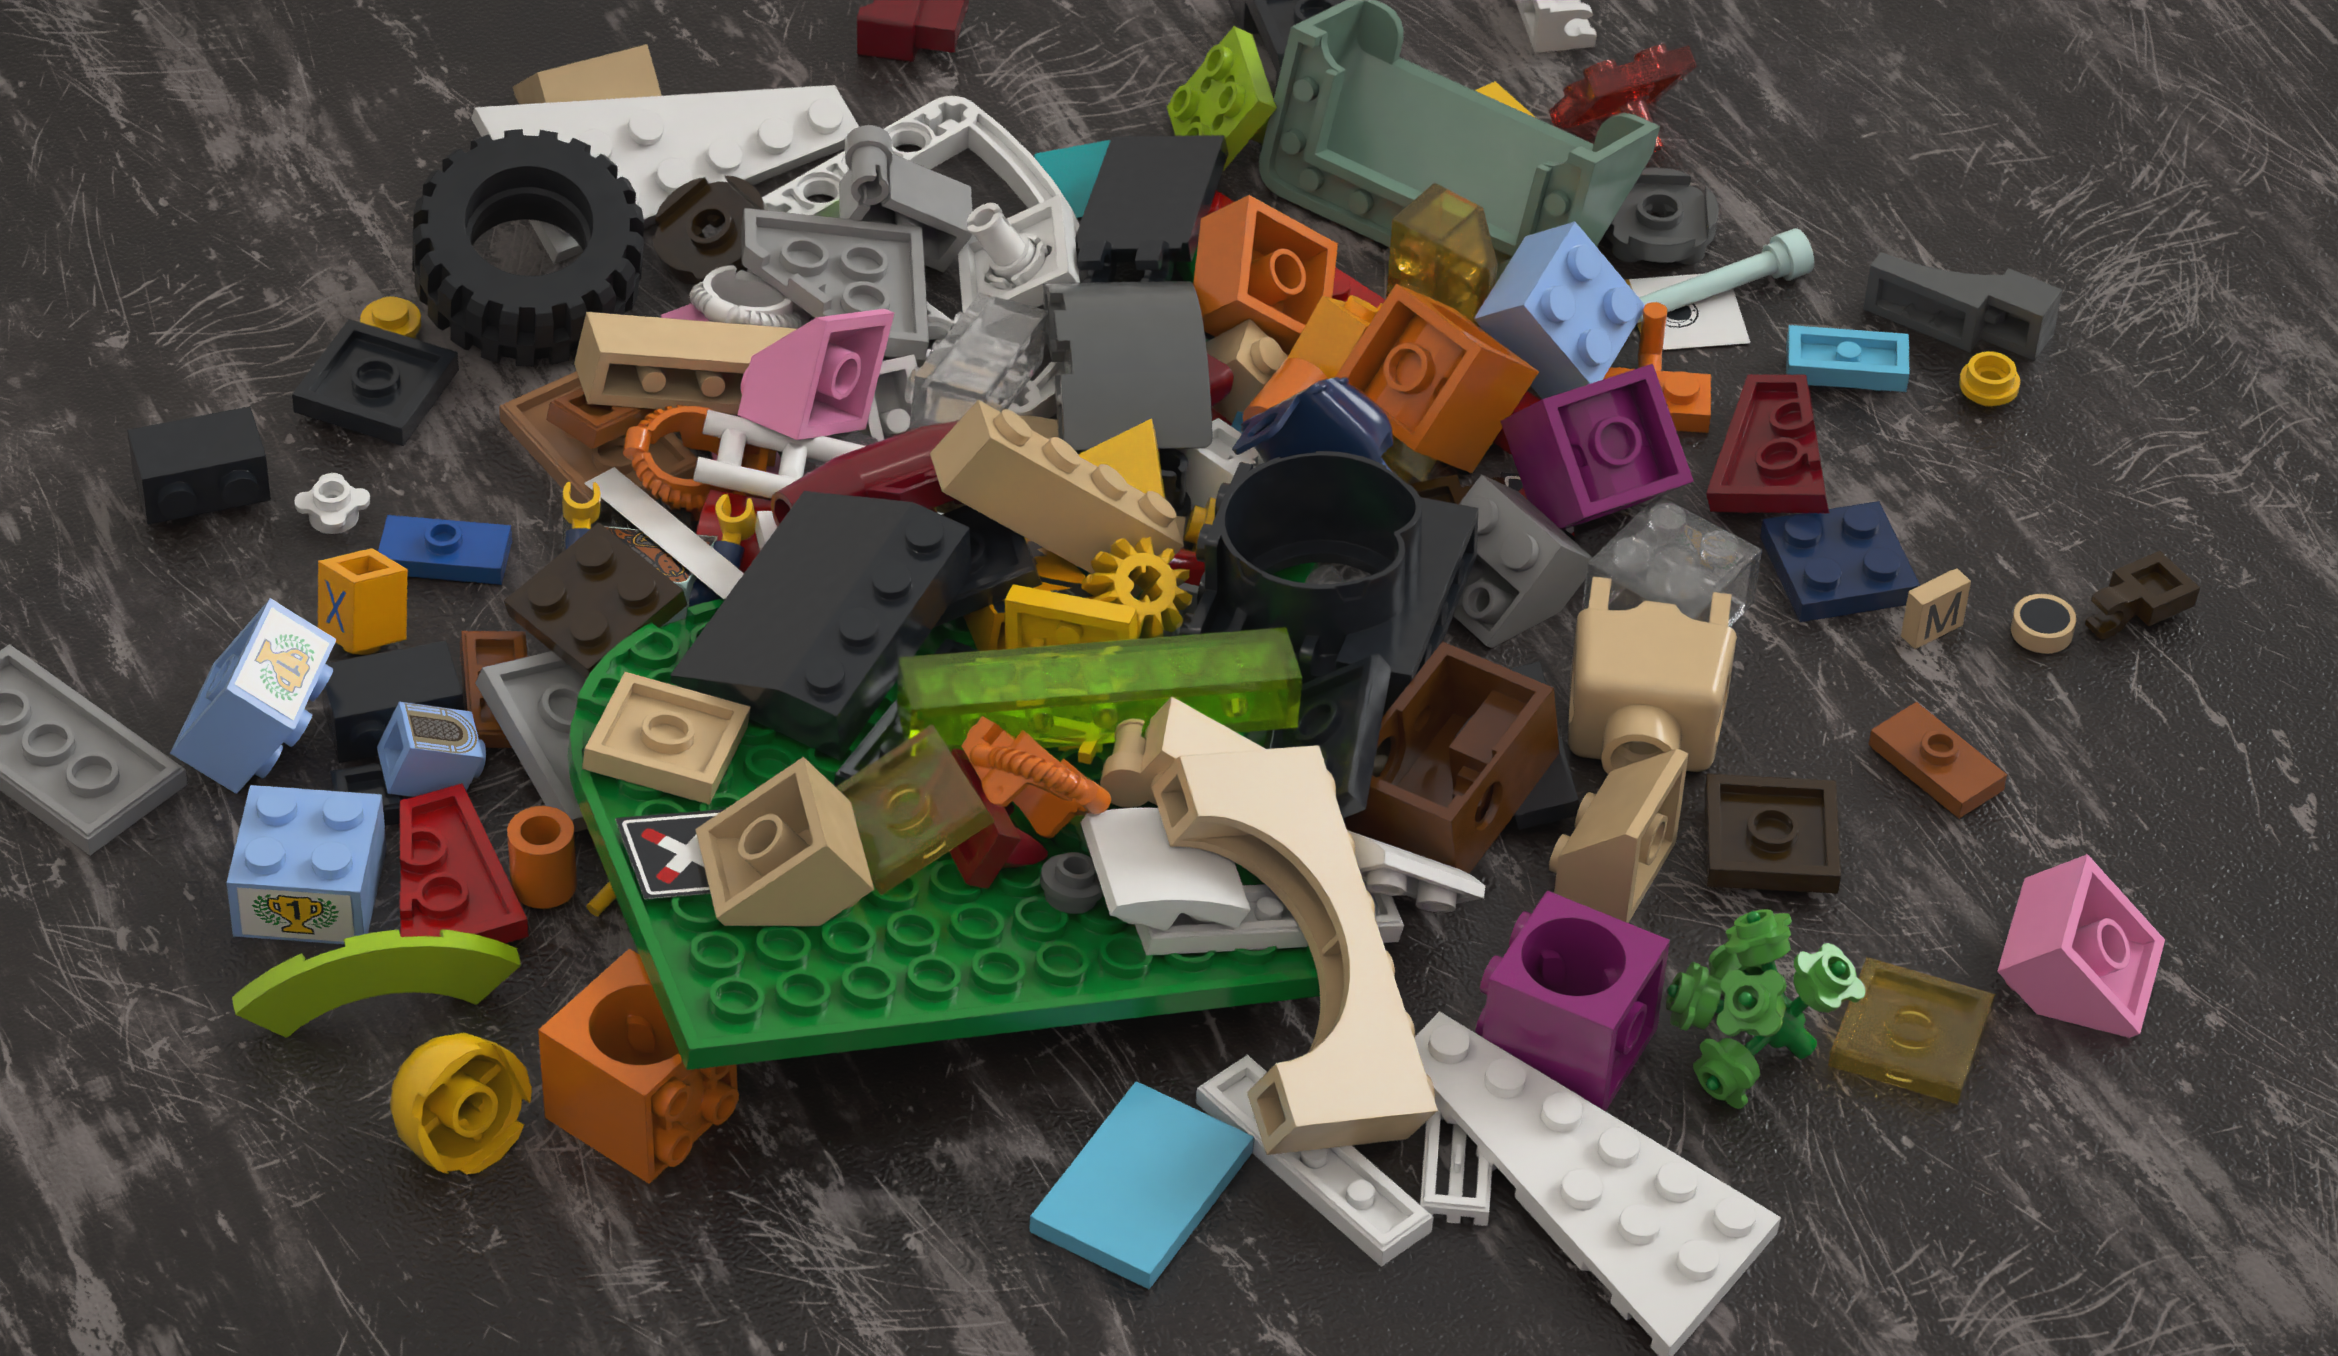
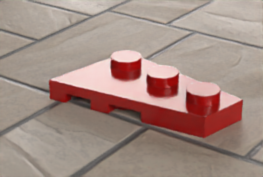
[400,783,529,943]

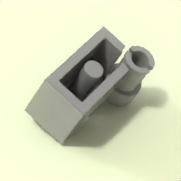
[839,125,972,273]

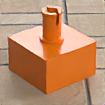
[1193,195,1338,355]

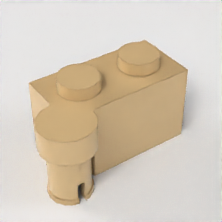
[1100,697,1265,808]

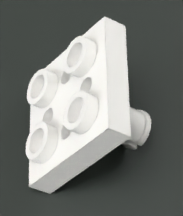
[958,194,1080,335]

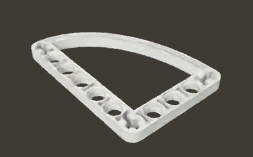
[762,96,1088,418]

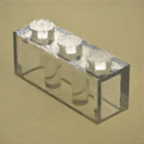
[905,292,1048,429]

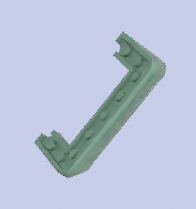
[1259,0,1660,293]

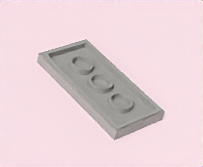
[0,644,187,856]

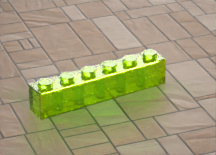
[897,628,1302,759]

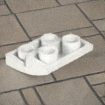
[1081,808,1251,931]
[1349,831,1485,913]

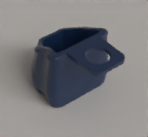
[1232,377,1394,464]

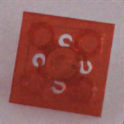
[1548,44,1697,153]

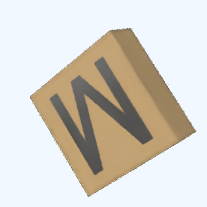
[1901,568,1971,649]

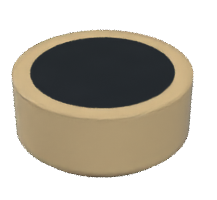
[2011,594,2076,654]

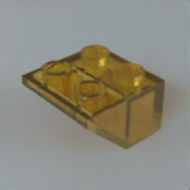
[1386,183,1497,330]

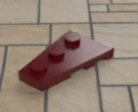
[1706,374,1829,513]

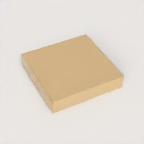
[582,672,751,805]

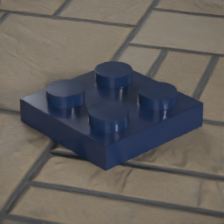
[1760,501,1920,622]

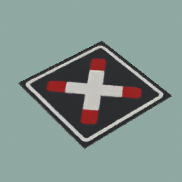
[615,809,725,899]

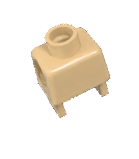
[1568,577,1737,774]

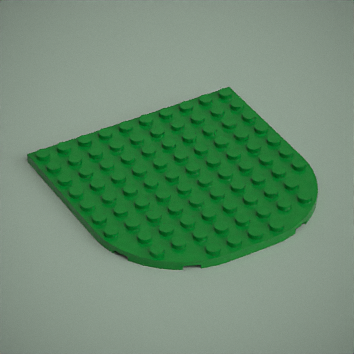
[567,599,1320,1070]

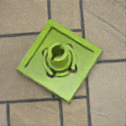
[1166,26,1277,171]

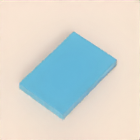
[1030,1081,1254,1289]

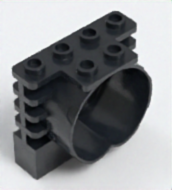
[1178,451,1478,716]

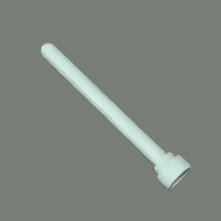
[1637,228,1814,323]

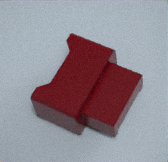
[857,0,968,62]

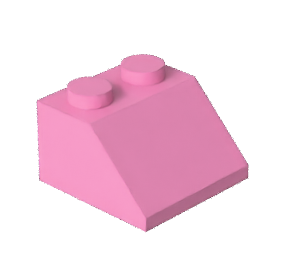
[737,309,894,440]
[1997,854,2165,1038]

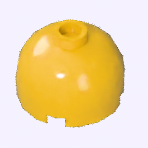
[390,1033,532,1175]

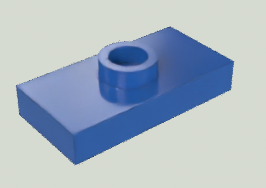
[378,515,512,585]

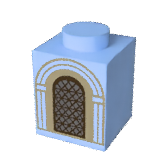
[377,702,486,797]

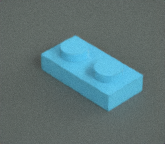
[1786,325,1910,392]

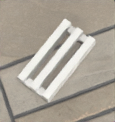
[1420,1109,1492,1226]

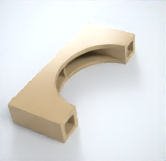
[1152,745,1438,1155]

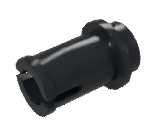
[1159,449,1191,518]

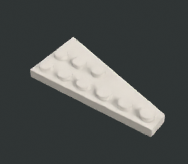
[471,85,859,264]
[1415,1011,1781,1356]

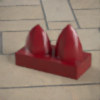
[922,748,1048,889]

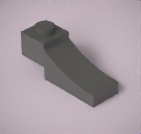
[1863,252,2063,361]

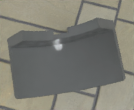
[1043,281,1213,454]

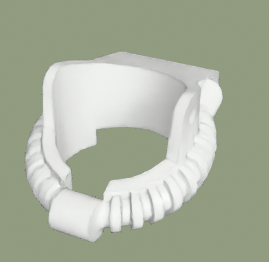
[690,265,812,329]

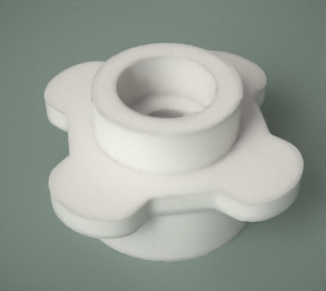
[295,473,370,534]

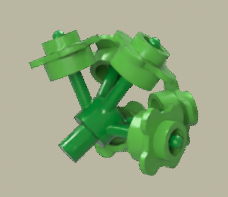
[1666,909,1865,1109]

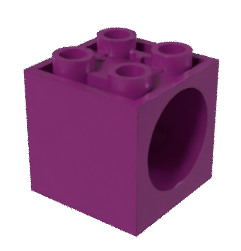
[1500,364,1694,530]
[1475,890,1670,1111]

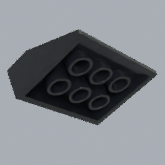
[670,491,971,761]

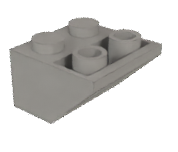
[1453,474,1598,648]

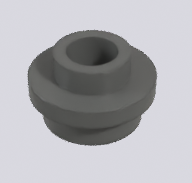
[1040,852,1104,914]

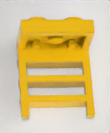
[965,584,1137,764]

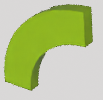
[232,930,521,1038]

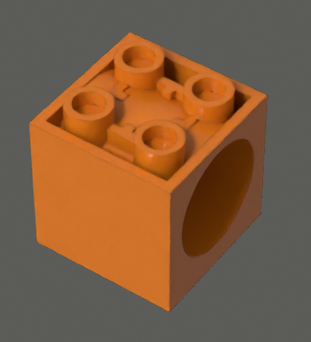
[1335,284,1539,473]
[538,948,739,1184]

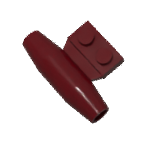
[771,420,963,527]

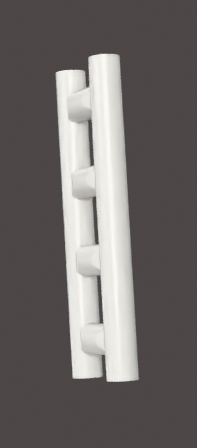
[693,410,944,515]

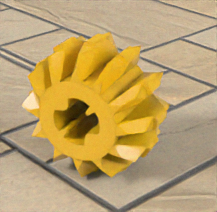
[1081,537,1193,646]

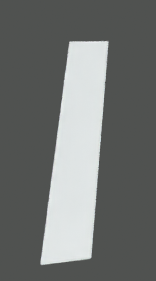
[584,467,744,599]

